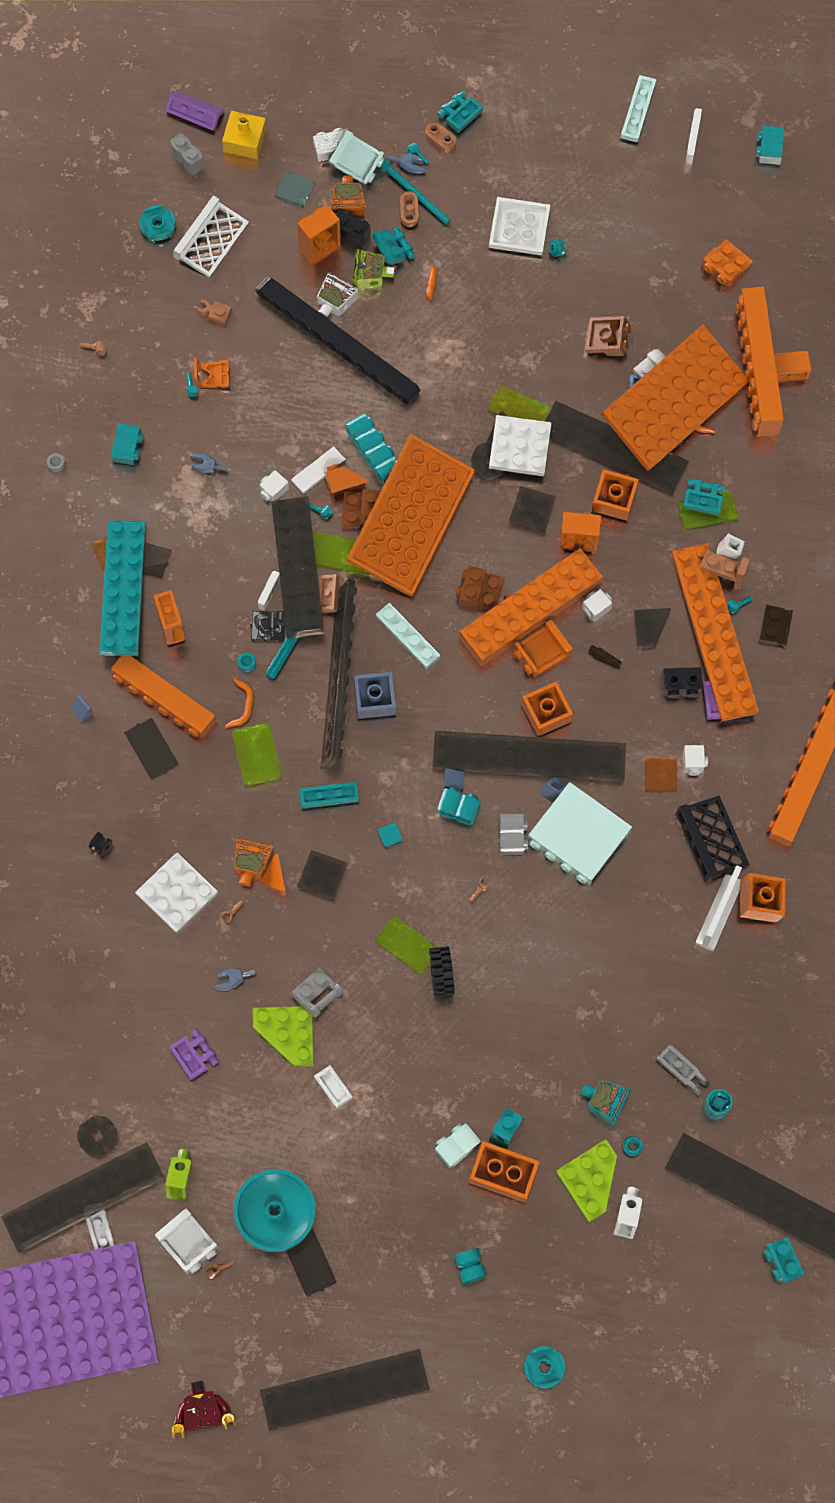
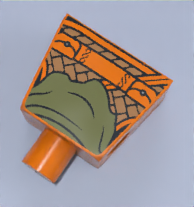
[331,175,366,217]
[234,838,274,887]

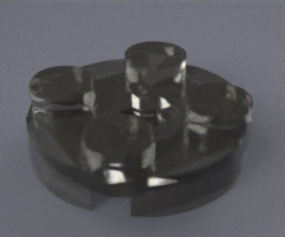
[471,442,505,480]
[77,1116,118,1157]

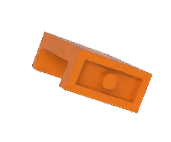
[153,590,185,645]
[513,619,573,679]

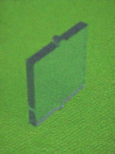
[275,171,315,207]

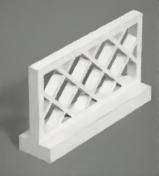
[173,195,249,278]
[695,866,742,952]

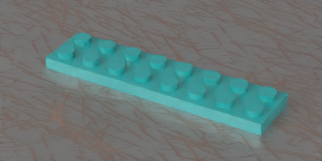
[99,521,146,656]

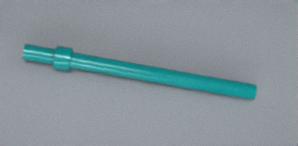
[380,159,451,225]

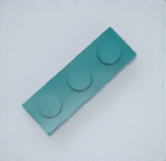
[299,781,359,809]

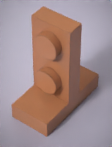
[700,550,750,590]

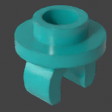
[549,239,568,257]

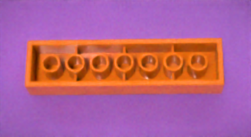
[736,287,784,437]
[459,548,603,667]

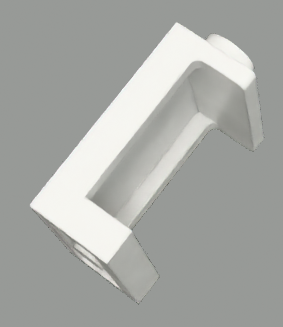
[155,1208,218,1275]

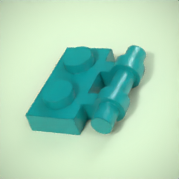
[437,91,483,133]
[372,227,415,265]
[683,478,725,516]

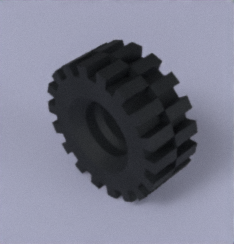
[429,946,455,997]

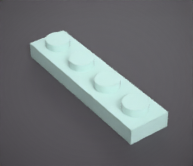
[621,75,656,143]
[375,603,440,669]

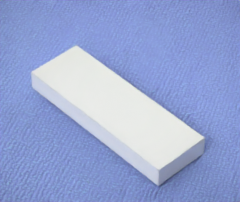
[685,108,702,164]
[291,446,346,495]
[83,1201,115,1250]

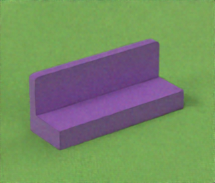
[165,91,225,131]

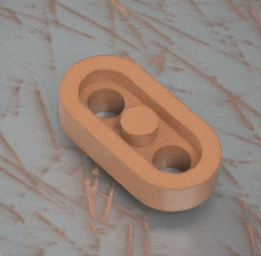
[425,122,456,152]
[400,191,419,227]

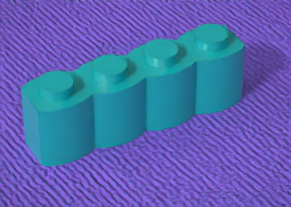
[345,413,396,486]

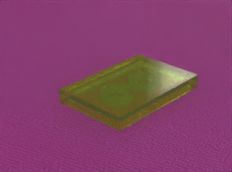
[231,723,282,786]

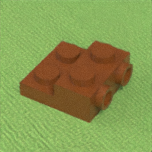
[585,316,631,356]
[342,490,381,530]
[456,565,505,612]

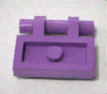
[169,1029,219,1080]

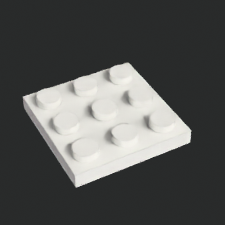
[489,197,550,256]
[489,415,551,476]
[135,853,218,934]

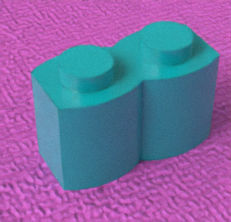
[756,125,784,165]
[111,423,144,465]
[437,787,481,826]

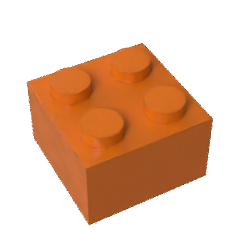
[592,469,639,521]
[560,512,601,552]
[521,681,573,736]
[740,873,786,923]

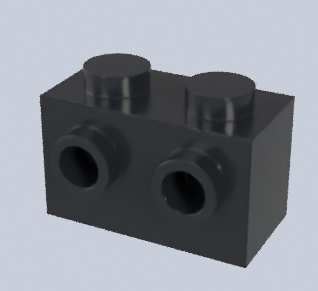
[336,209,371,249]
[662,667,703,698]

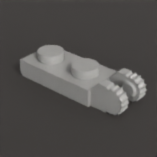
[656,1044,710,1096]

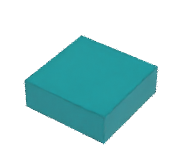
[377,822,403,848]

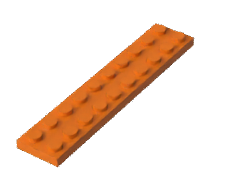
[672,543,759,722]

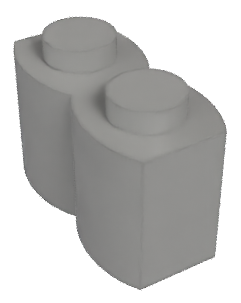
[170,133,204,175]
[500,814,528,855]

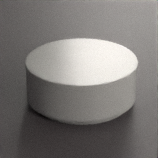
[46,453,66,473]

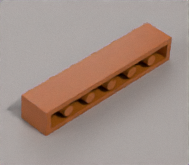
[111,656,216,739]

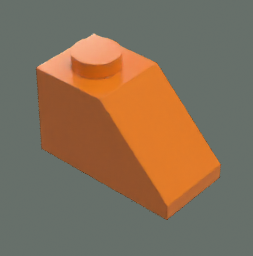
[323,464,367,493]

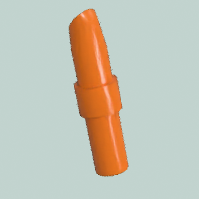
[426,268,438,301]

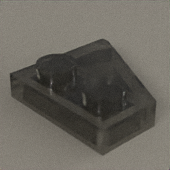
[634,608,671,648]

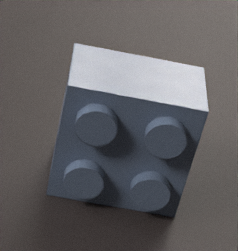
[354,672,396,719]

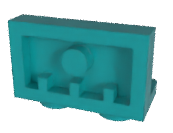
[764,1237,805,1285]

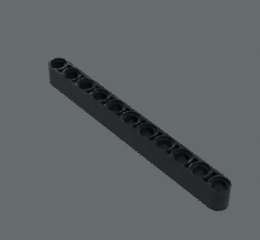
[255,276,421,405]

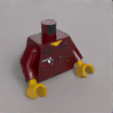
[172,1381,236,1438]

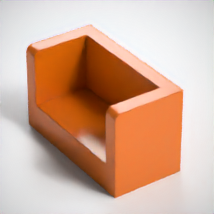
[774,351,811,381]

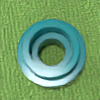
[623,1136,643,1156]

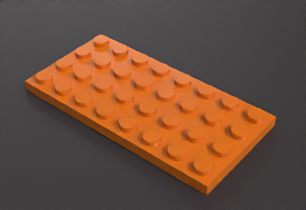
[601,324,749,471]
[345,434,475,597]

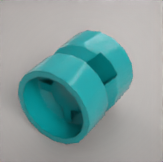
[704,1089,733,1120]
[454,1248,488,1284]

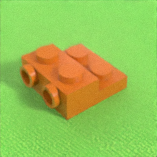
[701,239,753,288]

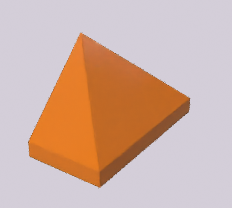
[260,854,286,896]

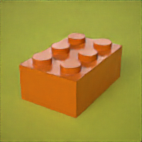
[297,204,341,265]
[469,1141,540,1203]

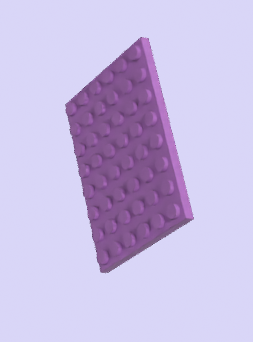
[0,1241,159,1398]

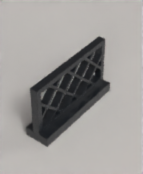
[675,795,750,882]

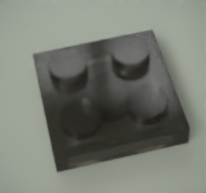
[509,486,556,532]
[297,850,348,900]

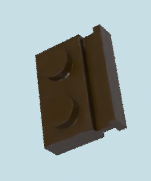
[759,605,793,647]

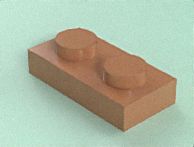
[317,574,340,614]

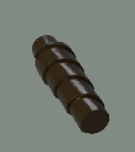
[589,645,622,667]

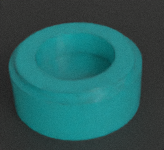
[237,652,256,672]

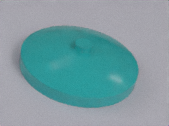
[234,1169,316,1252]

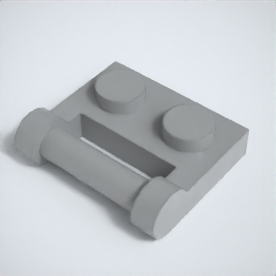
[291,968,344,1018]

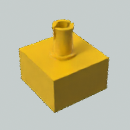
[222,111,267,160]

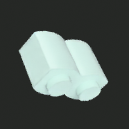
[435,1123,481,1169]

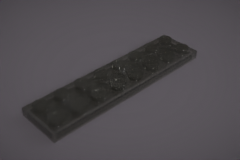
[545,401,689,494]
[271,496,325,639]
[1,1142,165,1253]
[260,1349,430,1432]

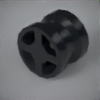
[89,832,112,856]

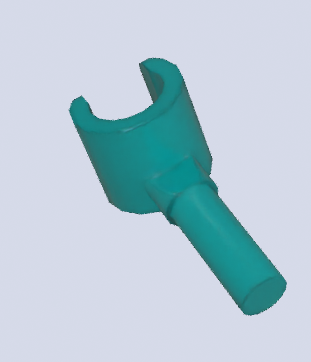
[407,143,429,164]
[186,373,198,397]
[307,503,333,519]
[727,596,752,613]

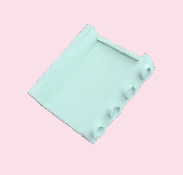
[528,782,632,885]

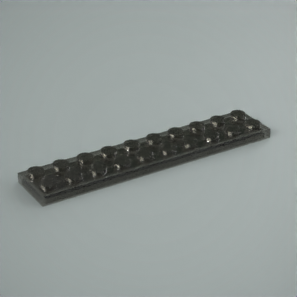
[320,579,357,769]
[432,731,626,782]
[665,1133,835,1260]

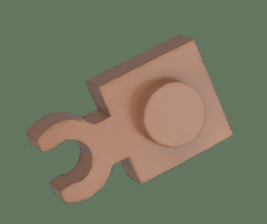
[197,300,232,325]

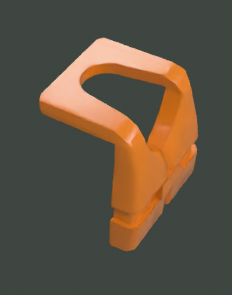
[194,357,230,389]

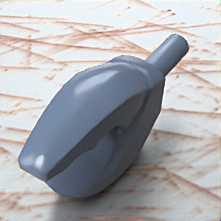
[388,154,426,174]
[189,453,228,474]
[215,968,256,990]

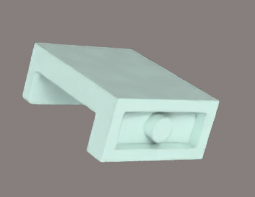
[328,130,385,185]

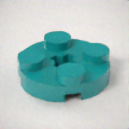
[139,205,176,241]
[524,1346,565,1389]

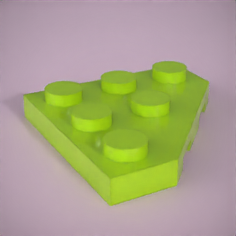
[253,1006,314,1067]
[556,1139,617,1223]

